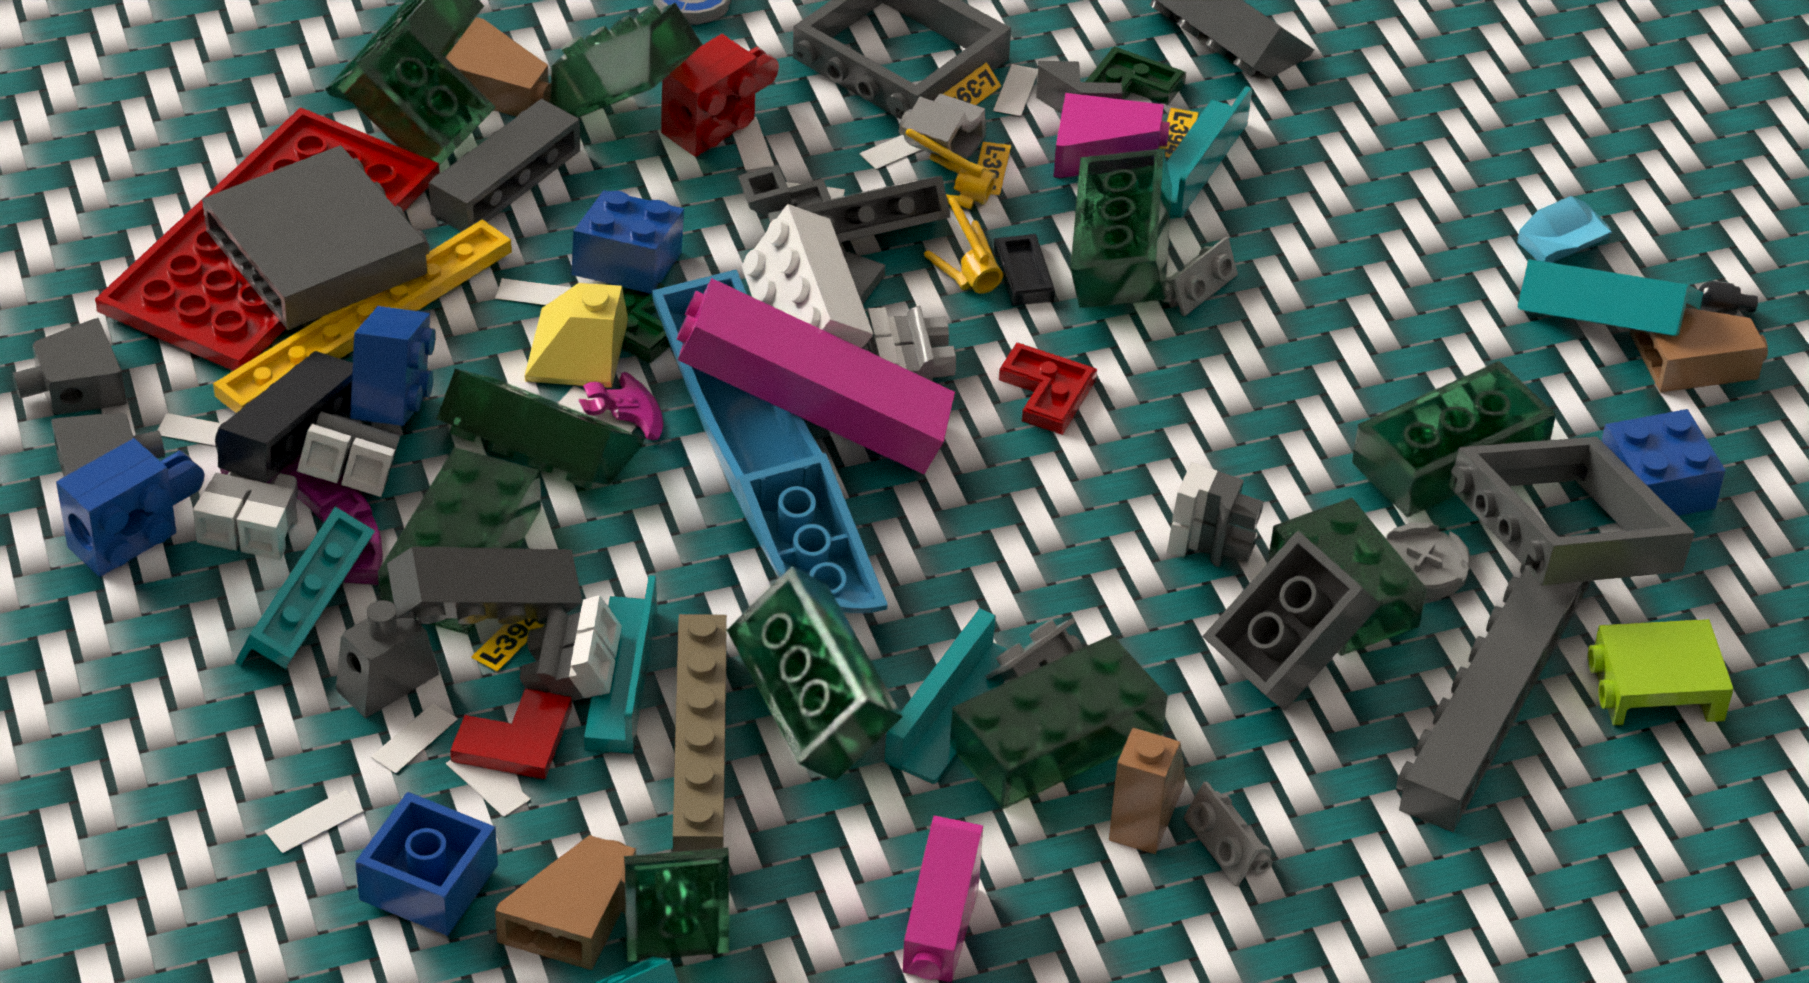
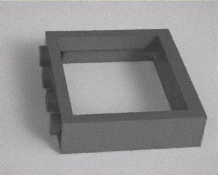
[793,0,1011,119]
[1449,437,1695,586]

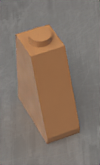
[441,17,553,117]
[1630,308,1768,392]
[1109,728,1186,854]
[495,835,637,970]

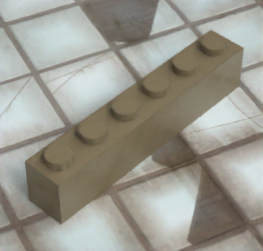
[673,614,727,875]

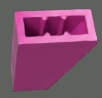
[1053,93,1170,178]
[902,816,983,983]

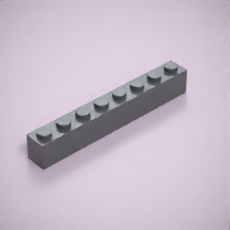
[1396,561,1591,832]

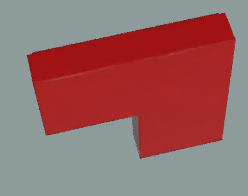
[999,342,1097,435]
[450,688,572,779]

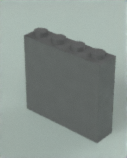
[202,145,430,330]

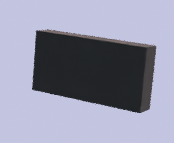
[994,234,1055,306]

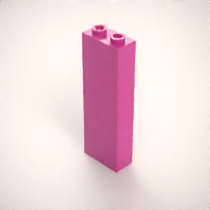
[676,278,955,474]

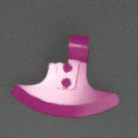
[579,372,663,440]

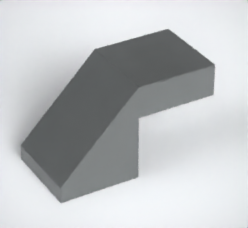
[1036,61,1122,114]
[738,165,831,217]

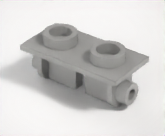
[1157,237,1238,316]
[985,617,1082,699]
[1183,782,1273,886]

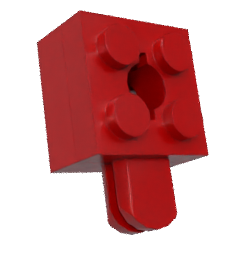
[661,34,779,157]

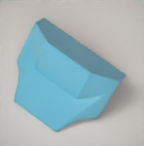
[1517,196,1613,263]

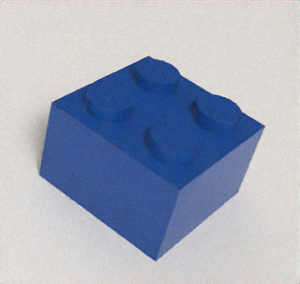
[571,190,684,294]
[350,306,436,426]
[1602,409,1726,516]
[355,792,498,936]

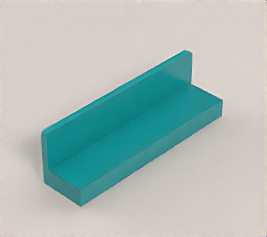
[1143,86,1252,218]
[1518,259,1703,336]
[235,507,375,669]
[584,575,657,754]
[884,608,1007,784]

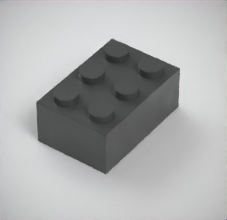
[1202,530,1381,710]

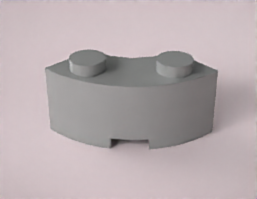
[899,94,987,159]

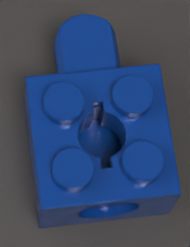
[56,438,205,577]

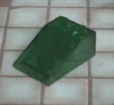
[621,847,729,962]

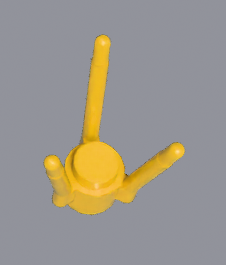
[906,129,996,210]
[924,197,1003,294]

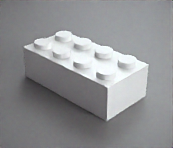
[741,204,873,348]

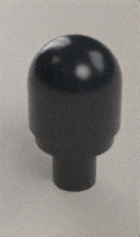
[1698,281,1758,315]

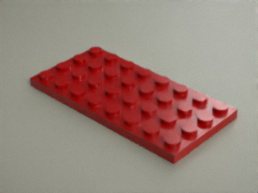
[95,107,440,371]

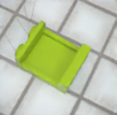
[1587,619,1734,726]

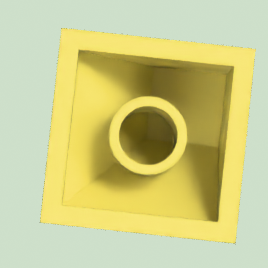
[524,283,628,388]

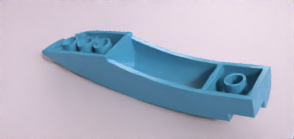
[652,269,888,613]

